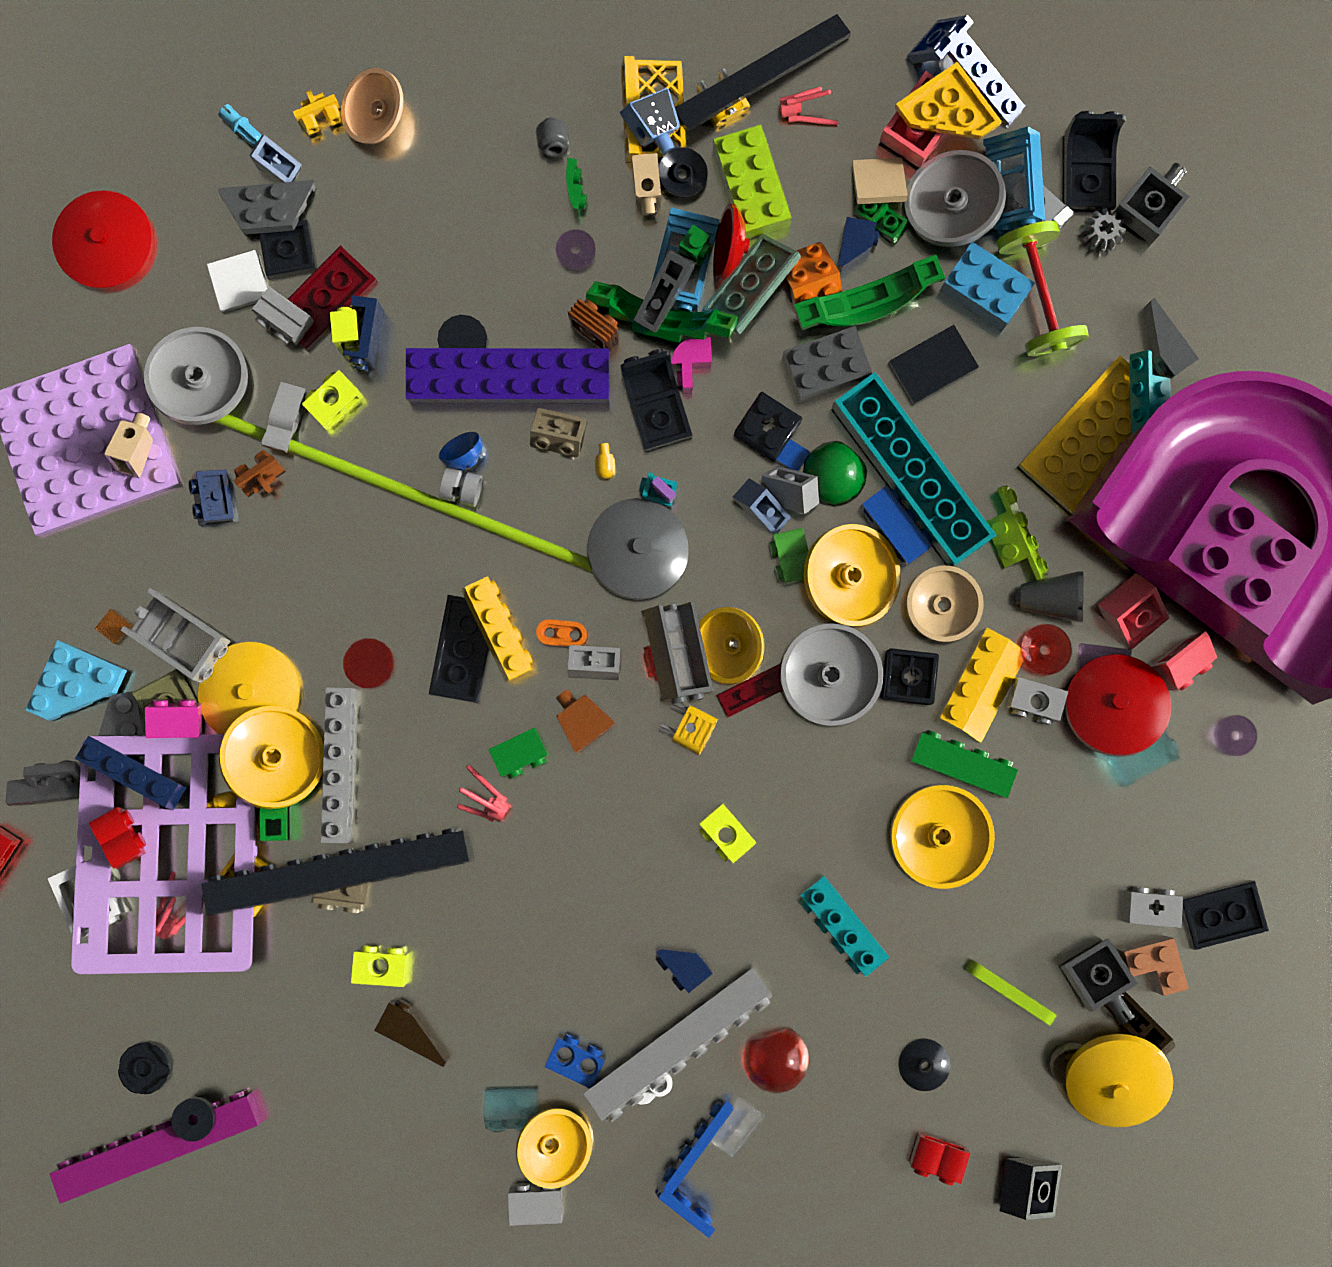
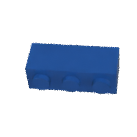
[859,486,932,567]

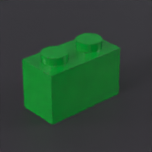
[488,727,549,780]

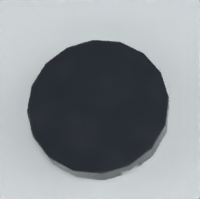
[437,314,488,348]
[118,1041,172,1095]

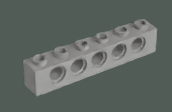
[321,687,357,843]

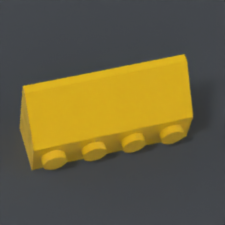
[935,628,1027,743]

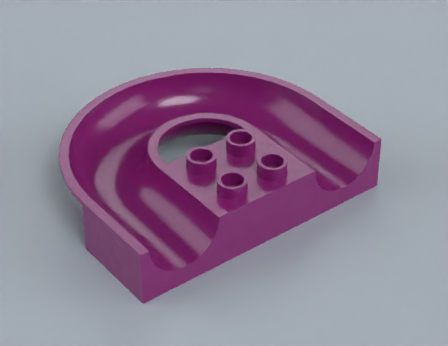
[1068,371,1332,705]

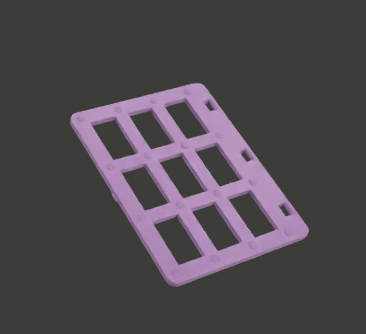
[71,734,257,974]

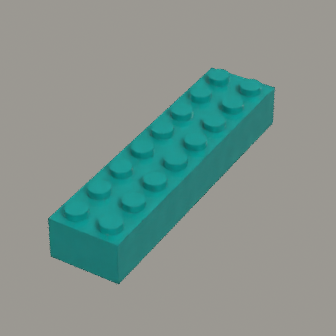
[832,372,997,567]

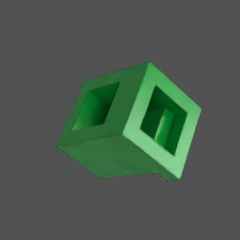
[679,225,714,267]

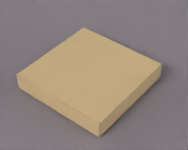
[852,158,908,204]

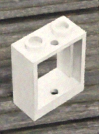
[48,858,127,937]

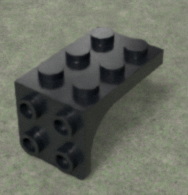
[1064,111,1125,210]
[620,349,693,452]

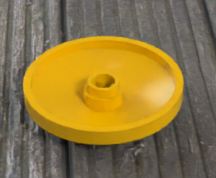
[803,524,901,626]
[198,642,302,734]
[219,706,324,809]
[890,785,995,889]
[1065,1034,1173,1127]

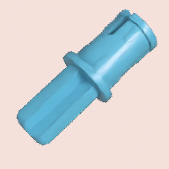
[218,104,261,146]

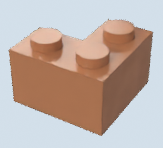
[1117,936,1189,996]

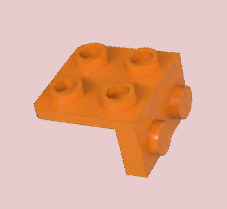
[785,242,843,306]

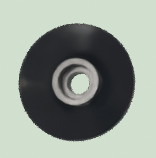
[659,147,708,197]
[898,1038,950,1091]

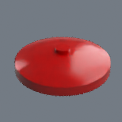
[52,190,155,291]
[1065,654,1171,757]

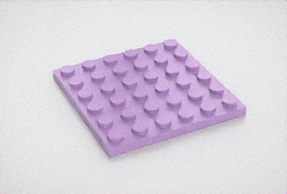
[0,344,181,536]

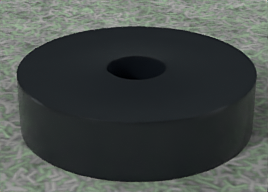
[171,1097,216,1142]

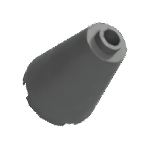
[1015,571,1084,622]

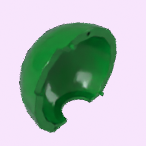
[803,441,867,505]

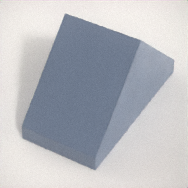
[249,134,302,183]

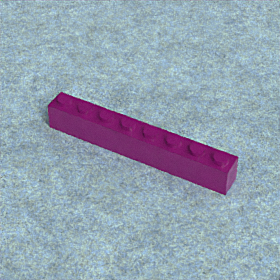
[49,1091,263,1204]

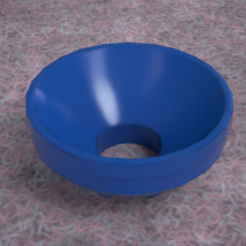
[439,432,483,470]

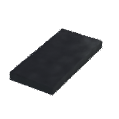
[429,595,490,703]

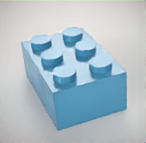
[940,242,1035,331]

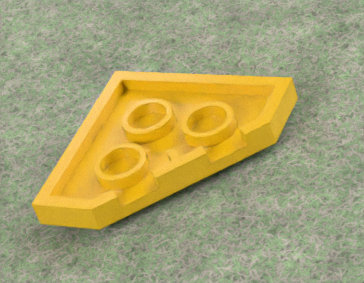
[895,62,1002,139]

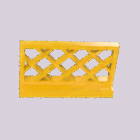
[621,56,686,162]

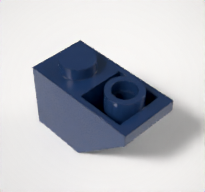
[655,947,713,994]

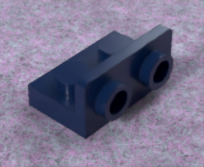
[188,469,234,526]

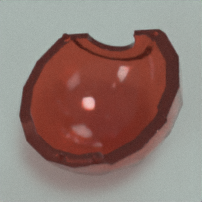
[743,1028,809,1093]

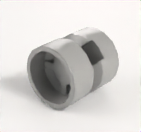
[439,467,482,507]

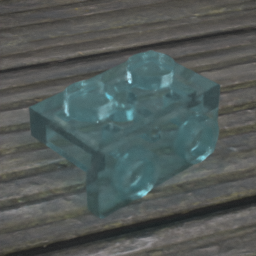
[484,1088,537,1132]

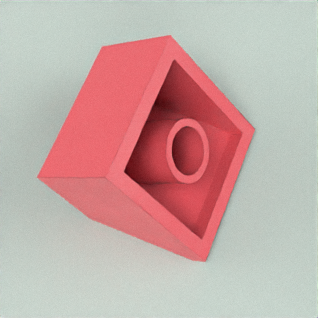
[1098,573,1170,650]
[1152,631,1217,691]

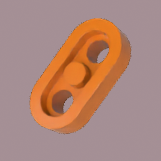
[536,619,587,647]

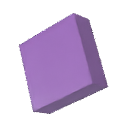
[651,476,676,504]

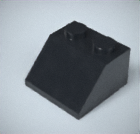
[999,1158,1062,1220]

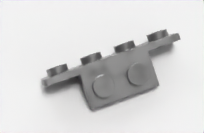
[5,760,96,806]

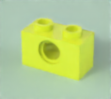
[330,307,363,354]
[302,370,363,430]
[699,804,756,863]
[351,945,409,987]

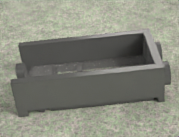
[641,601,713,704]

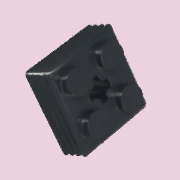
[734,392,802,461]
[881,648,939,705]

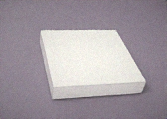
[207,250,267,313]

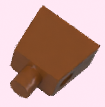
[556,689,615,753]

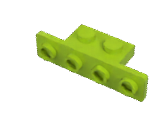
[987,485,1049,581]

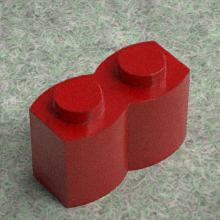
[89,807,146,869]
[909,1133,971,1186]

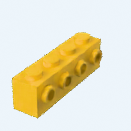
[461,576,533,681]

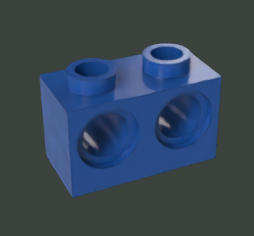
[545,1034,606,1088]

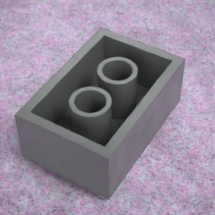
[782,326,872,404]

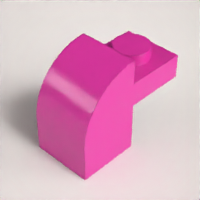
[671,337,712,394]

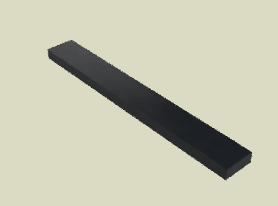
[675,14,851,132]

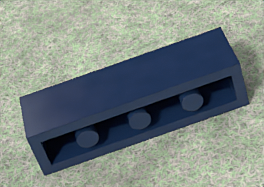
[75,736,186,810]

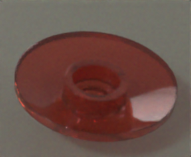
[1021,624,1072,675]

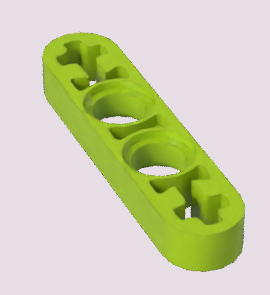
[965,960,1057,1026]

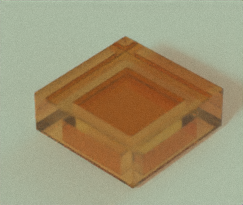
[94,609,132,645]

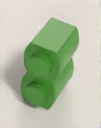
[769,528,809,586]

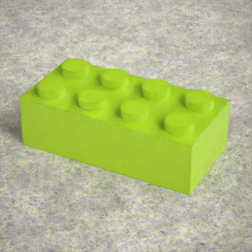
[713,125,792,239]

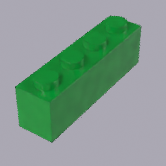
[908,730,1018,798]

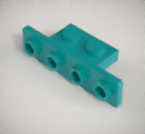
[1130,350,1171,435]

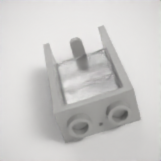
[121,588,230,683]

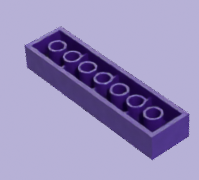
[406,348,610,403]

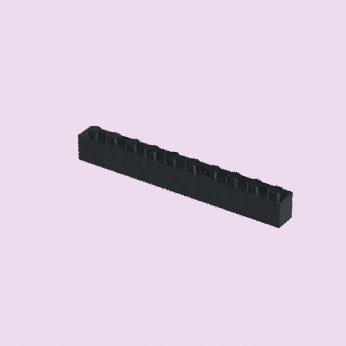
[201,827,469,916]

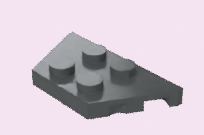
[218,180,316,235]

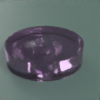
[556,229,596,271]
[1213,715,1257,756]

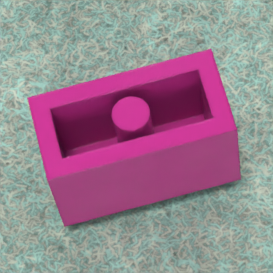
[145,699,202,738]

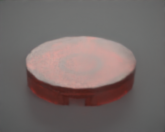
[343,638,395,689]

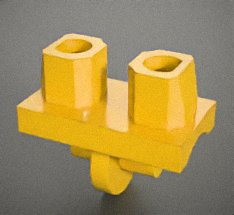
[293,90,341,135]

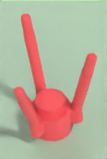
[780,87,839,126]
[457,765,510,823]
[155,871,204,939]

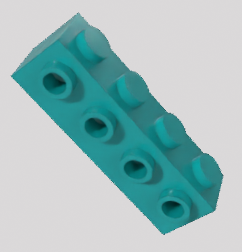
[799,875,890,977]

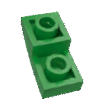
[566,158,587,217]
[853,203,910,244]

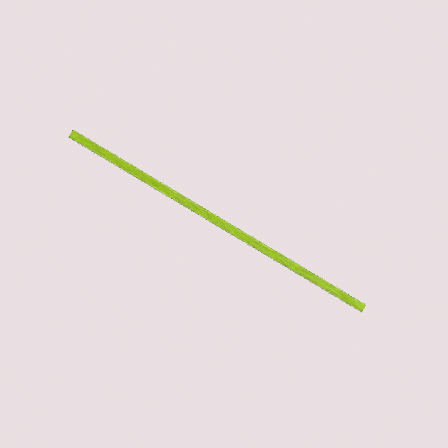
[214,414,593,573]

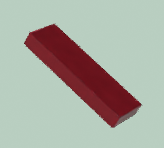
[716,663,783,718]

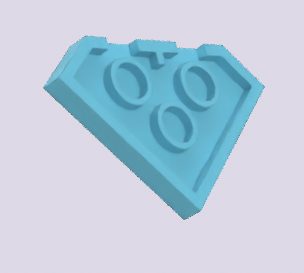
[25,640,127,721]

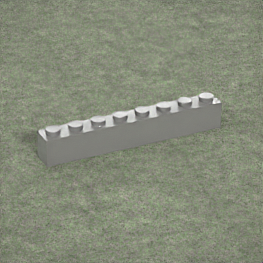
[584,968,772,1122]

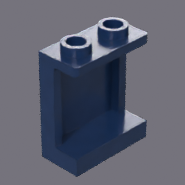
[343,295,385,372]

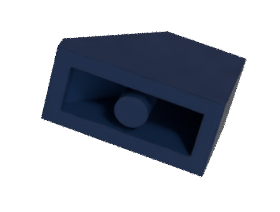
[837,217,879,273]

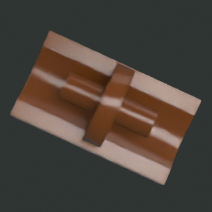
[234,450,284,496]

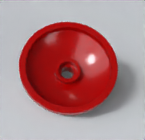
[713,203,750,281]

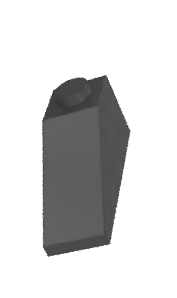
[634,250,697,333]
[1144,298,1199,380]

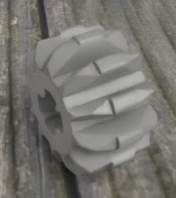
[1081,208,1126,253]

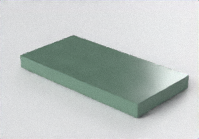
[702,233,801,335]

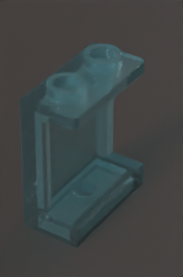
[1103,727,1180,787]

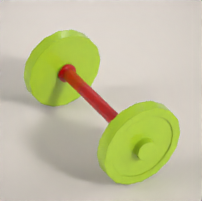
[996,221,1089,356]

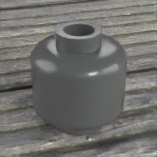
[536,117,570,157]

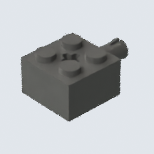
[1114,163,1190,244]
[1060,938,1138,1025]

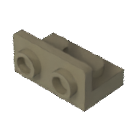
[530,408,587,457]
[311,883,370,913]

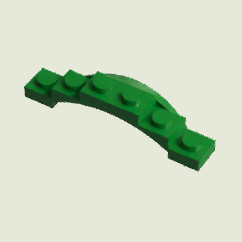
[793,255,945,330]
[586,281,738,343]

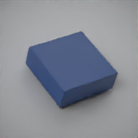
[775,439,810,471]

